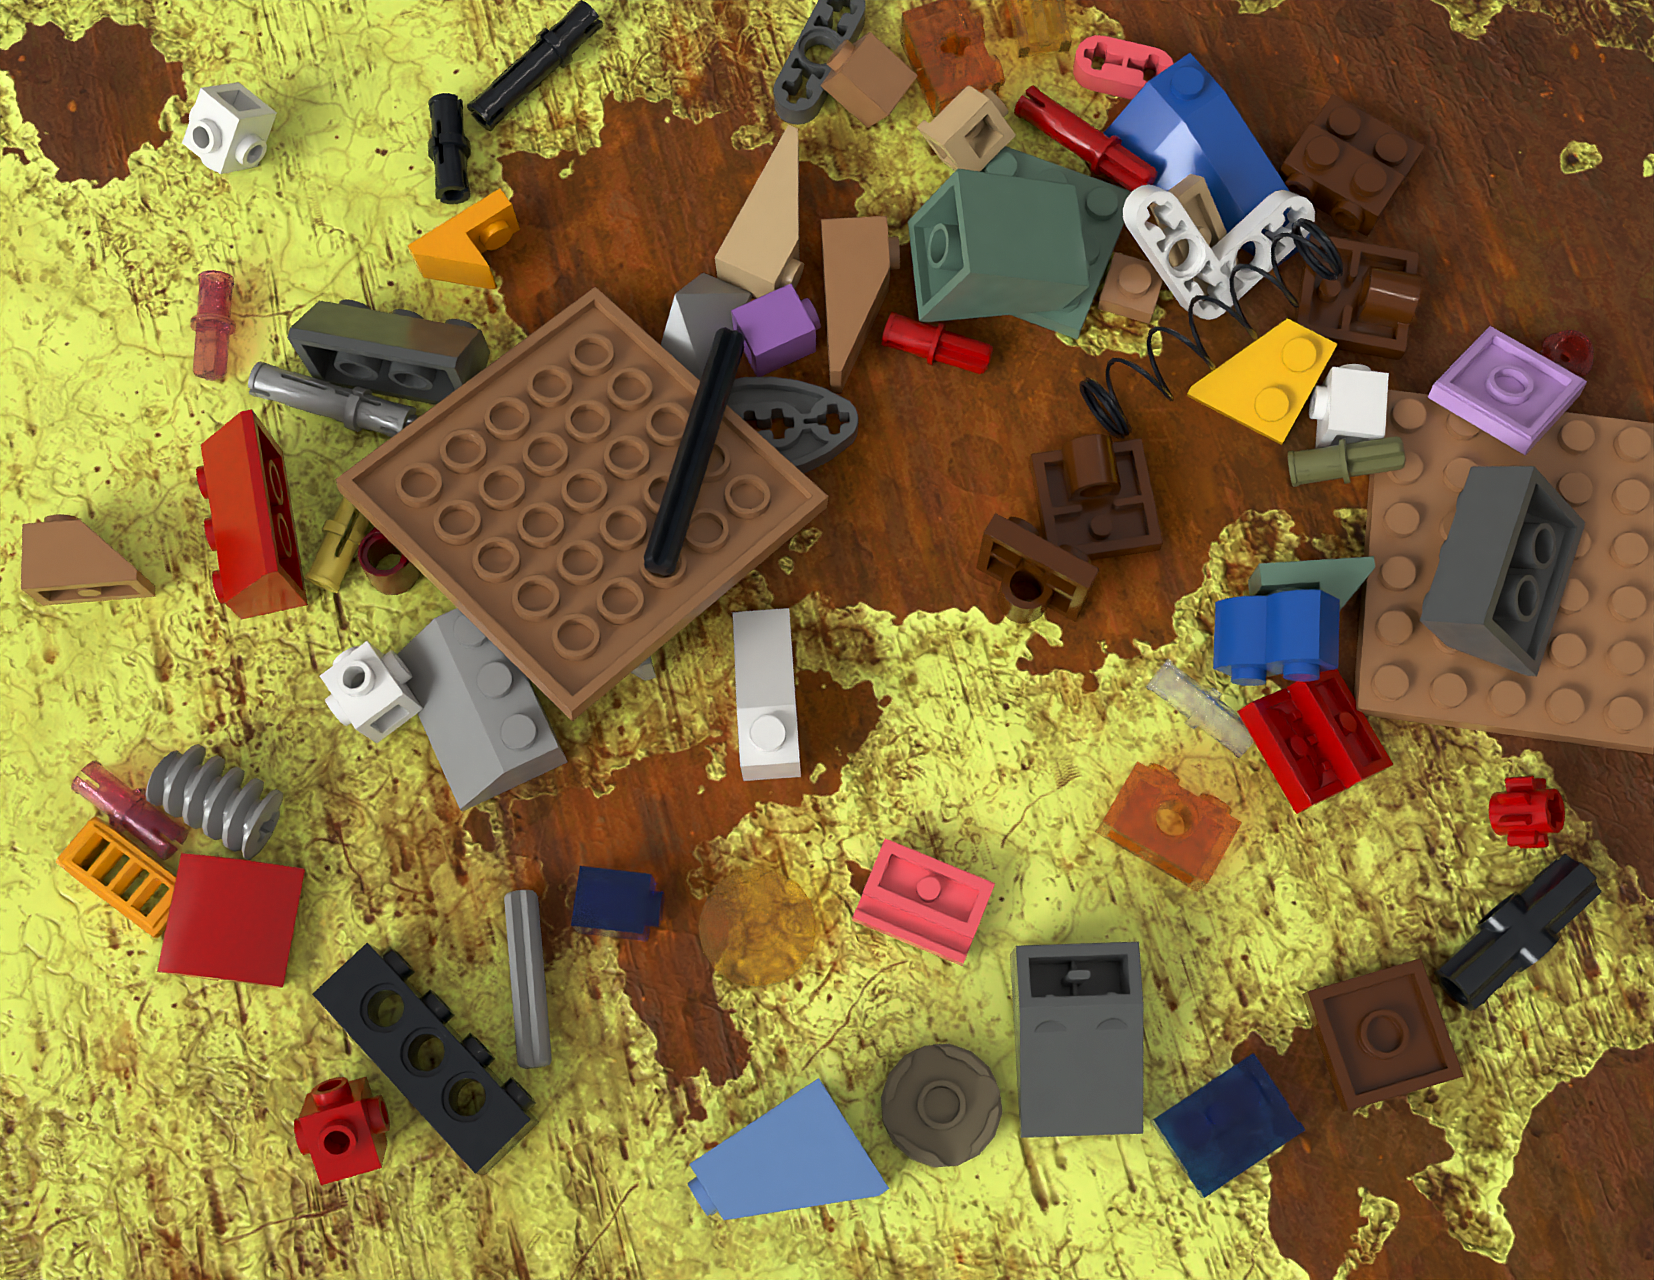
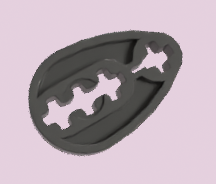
[727,377,858,474]

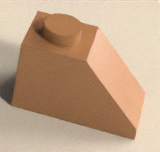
[21,514,155,606]

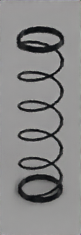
[1079,218,1343,439]

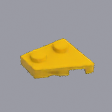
[1187,318,1337,445]

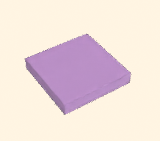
[1428,326,1587,455]

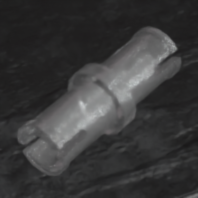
[1146,659,1254,758]

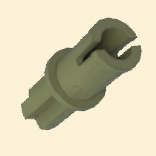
[1288,436,1406,487]

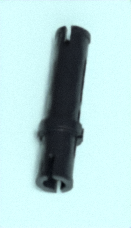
[467,0,603,131]

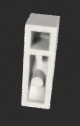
[733,608,801,781]

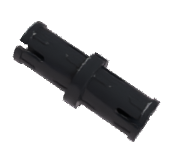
[427,93,471,204]

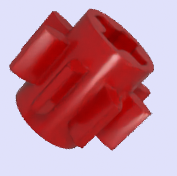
[1489,776,1565,848]

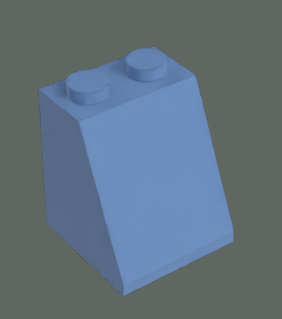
[687,1078,889,1220]

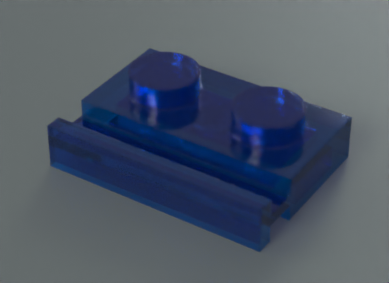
[1150,1053,1306,1198]

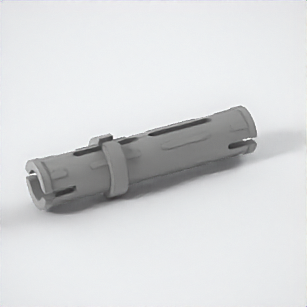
[248,361,417,437]

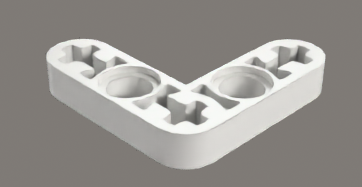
[1123,184,1315,320]

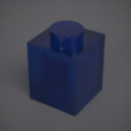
[571,866,664,941]

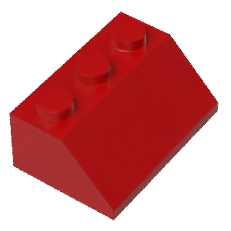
[196,409,308,620]

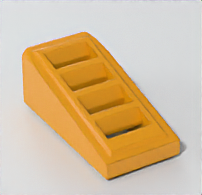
[56,816,176,939]

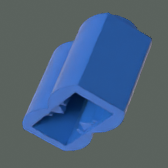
[1213,589,1340,686]

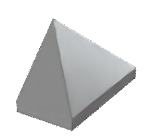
[661,273,752,380]

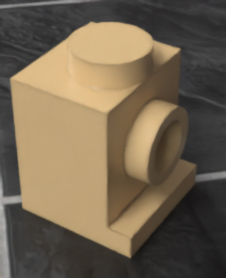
[917,85,1016,172]

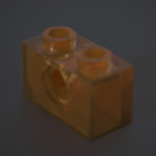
[1095,761,1242,892]

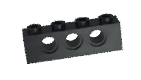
[312,943,539,1175]

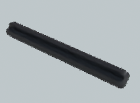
[644,327,745,576]

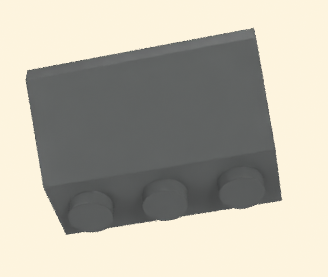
[287,299,490,405]
[1420,466,1585,677]

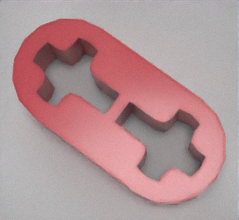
[1073,35,1174,100]

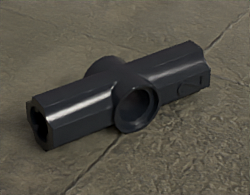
[1433,854,1602,1011]

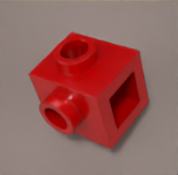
[294,1076,390,1185]

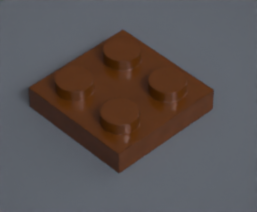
[1302,958,1464,1112]

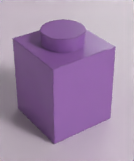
[731,283,821,377]

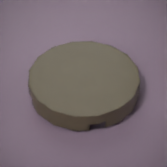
[881,1043,1002,1168]

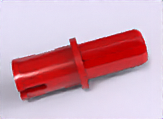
[881,312,993,374]

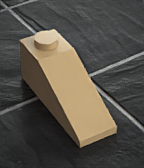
[715,124,804,299]

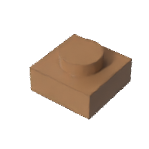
[1097,252,1163,324]

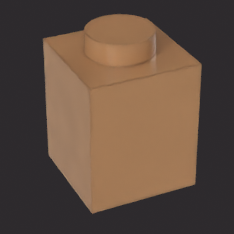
[820,32,918,128]

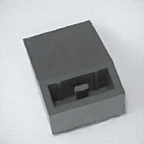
[1010,942,1143,1138]

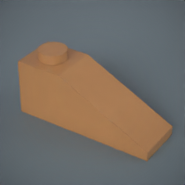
[821,216,900,393]

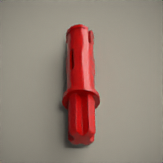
[1014,85,1157,192]

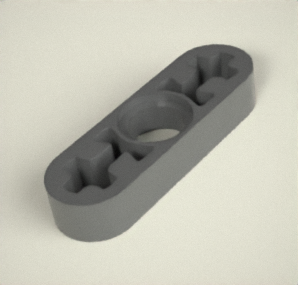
[773,0,865,125]

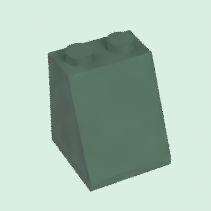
[908,169,1090,322]

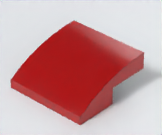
[1237,669,1394,814]
[157,853,305,988]

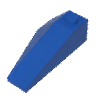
[1104,53,1311,266]

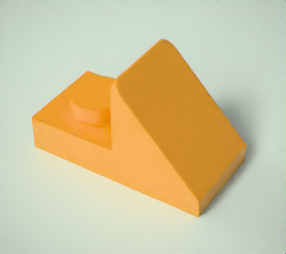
[407,188,520,289]

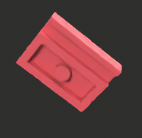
[852,838,995,966]

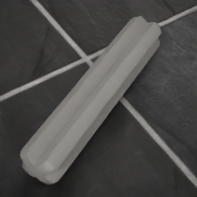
[504,890,552,1069]

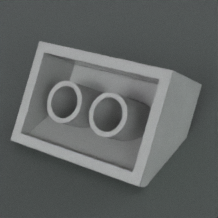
[397,608,568,812]

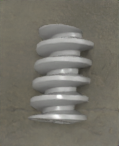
[145,744,283,860]

